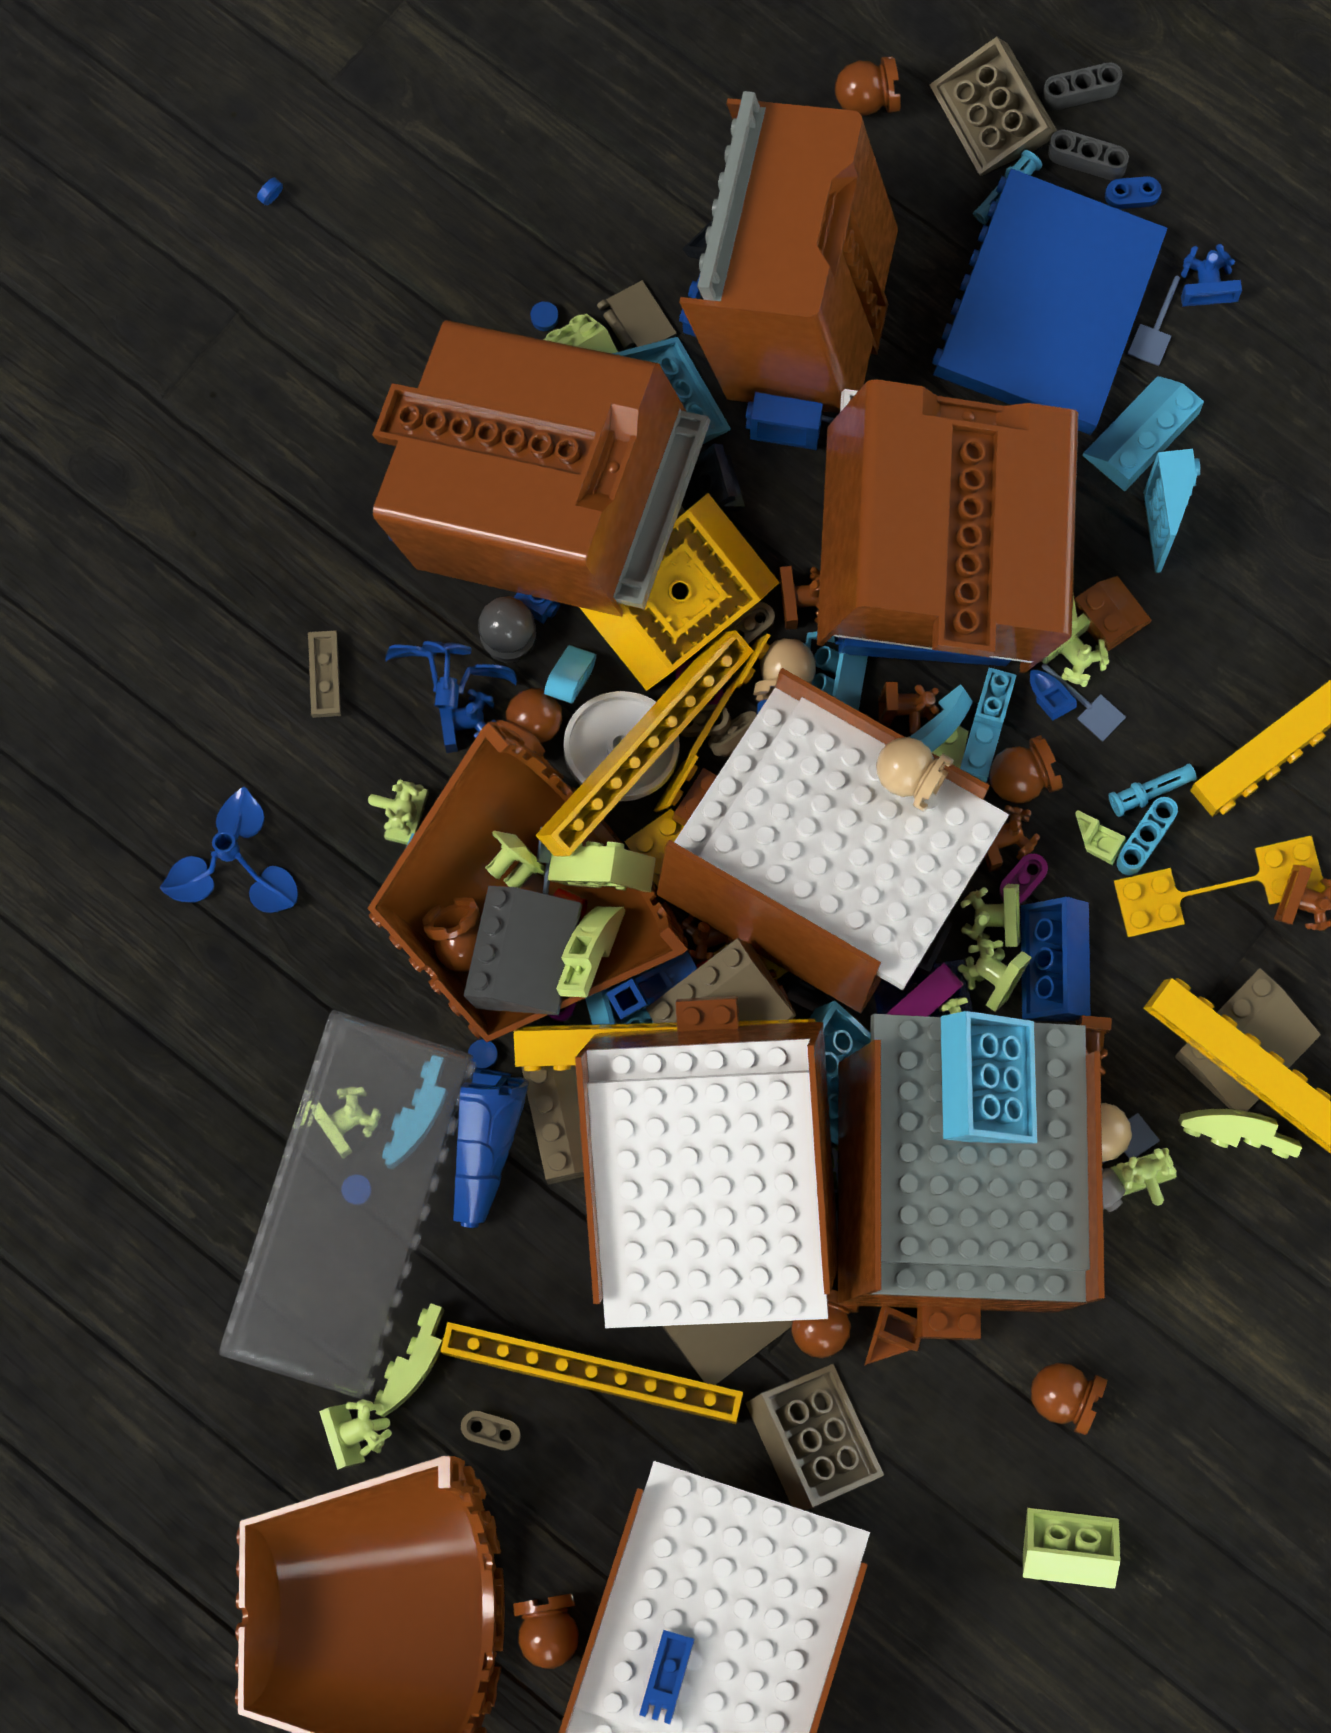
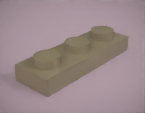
[308,630,341,718]

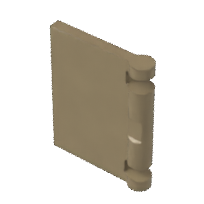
[597,280,677,350]

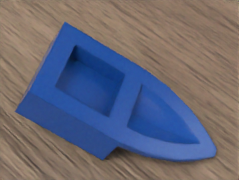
[1030,669,1077,721]

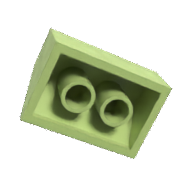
[1023,1508,1120,1589]

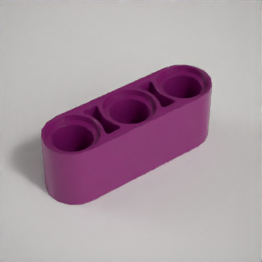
[887,963,964,1017]

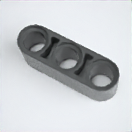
[1042,62,1122,110]
[1048,129,1129,180]

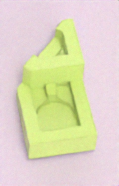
[1075,810,1127,865]

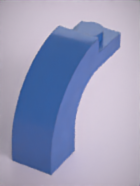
[606,950,698,1020]

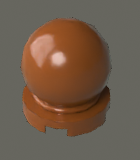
[835,56,901,116]
[496,688,563,756]
[989,735,1063,804]
[422,897,481,973]
[791,1289,859,1358]
[1031,1363,1107,1435]
[513,1594,579,1669]

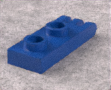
[639,1630,695,1724]

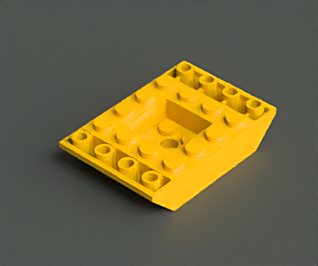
[579,493,780,691]

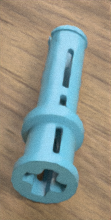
[973,150,1042,225]
[1109,763,1197,817]

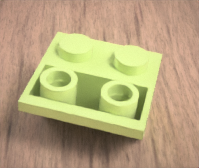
[543,313,618,354]

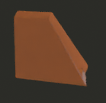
[865,1306,921,1365]

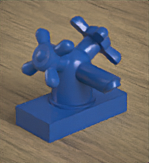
[1181,244,1242,307]
[439,689,496,753]

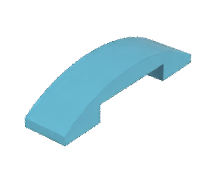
[910,684,973,752]

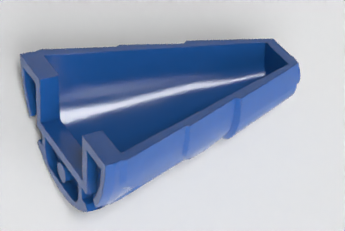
[453,1068,529,1228]

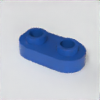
[1105,176,1162,209]

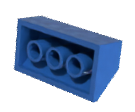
[1021,897,1091,1022]

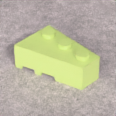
[548,841,656,892]

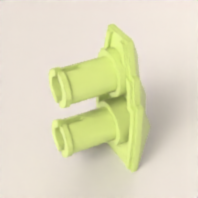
[485,831,545,888]

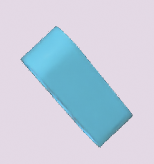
[544,645,597,704]
[1117,797,1178,876]

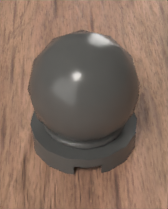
[478,596,537,663]

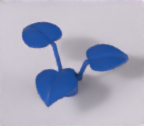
[385,641,517,709]
[160,787,298,913]

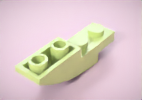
[556,906,625,997]
[1178,1109,1302,1159]
[374,1303,444,1417]

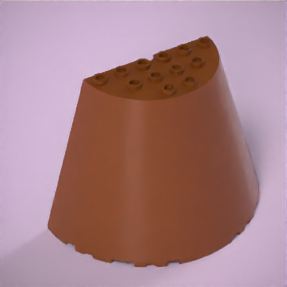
[367,721,688,1042]
[235,1456,505,1733]

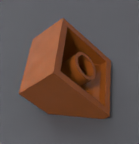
[1074,576,1152,652]

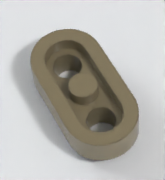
[725,602,775,646]
[680,704,731,737]
[708,711,757,756]
[461,1411,521,1451]

